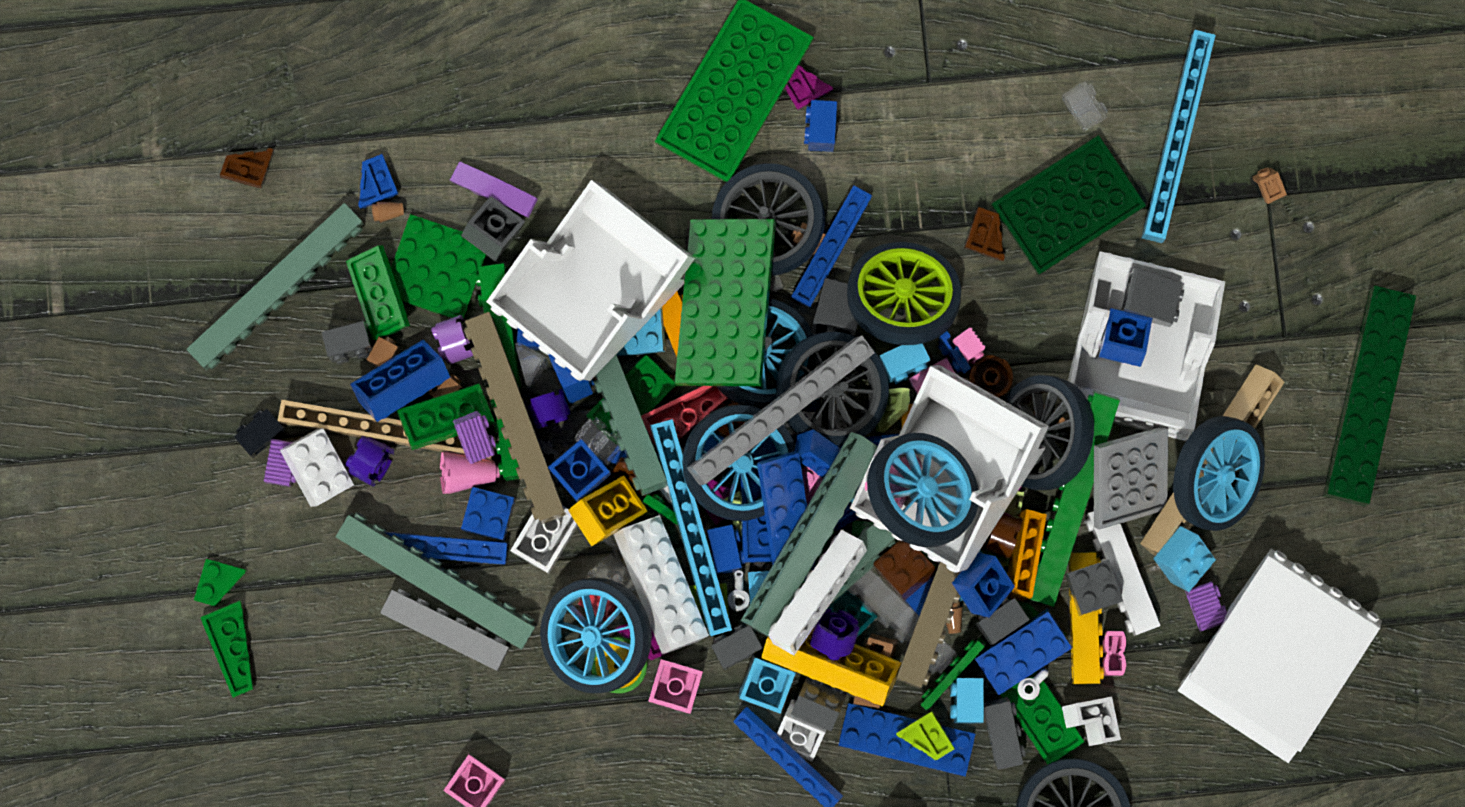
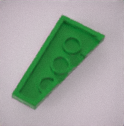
[200,601,254,698]
[921,635,987,710]

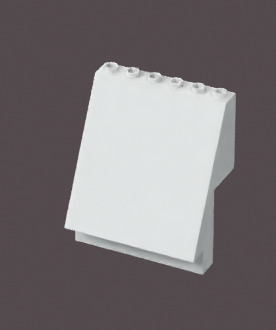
[486,180,695,381]
[1066,251,1225,441]
[850,365,1049,573]
[1178,549,1382,763]

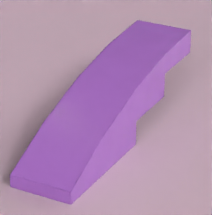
[450,161,538,218]

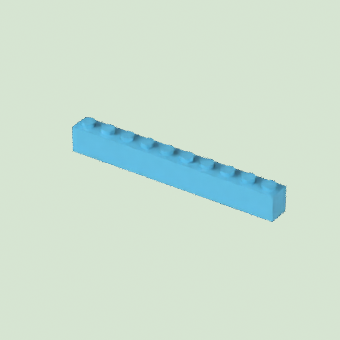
[1142,30,1215,243]
[650,419,732,636]

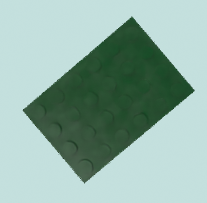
[991,135,1146,276]

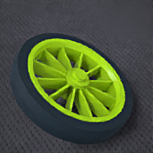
[847,242,961,345]

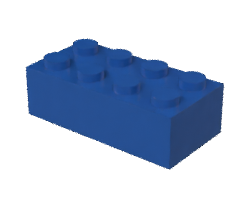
[350,340,450,422]
[975,608,1072,695]

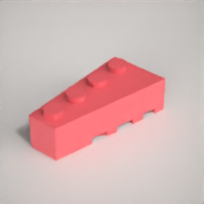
[641,386,729,453]

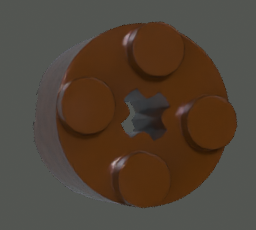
[968,355,1013,399]
[981,512,1023,559]

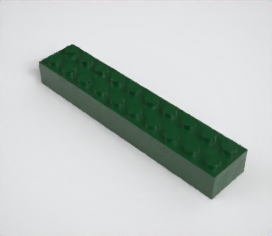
[1323,285,1416,507]

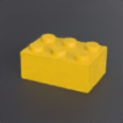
[568,476,648,546]

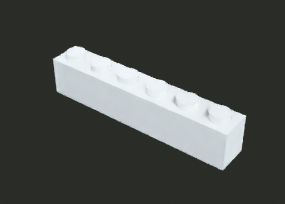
[1085,511,1160,636]
[769,530,867,656]

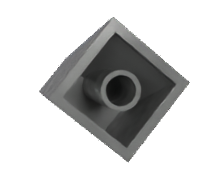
[1121,267,1184,327]
[811,278,867,336]

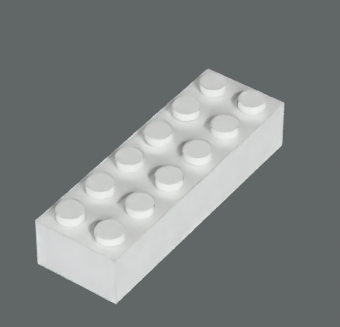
[613,515,709,655]

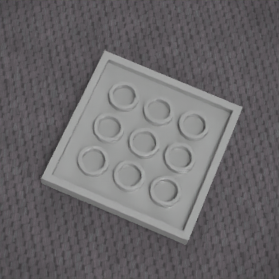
[1094,426,1168,530]

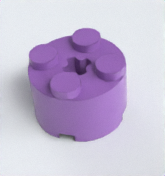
[432,315,474,364]

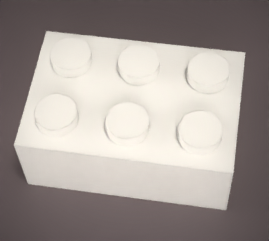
[280,428,354,507]
[510,506,578,574]

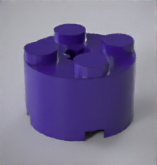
[524,389,571,430]
[346,436,394,487]
[810,609,859,660]

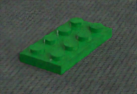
[346,245,410,341]
[586,355,677,446]
[397,384,494,450]
[1000,671,1084,764]

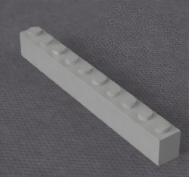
[687,335,875,485]

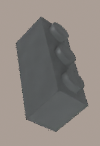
[983,697,1026,770]

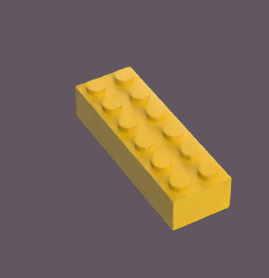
[761,628,902,706]

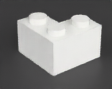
[1062,697,1121,746]

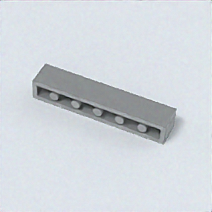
[380,589,510,672]

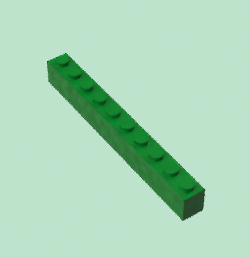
[476,263,522,481]
[1030,390,1120,607]

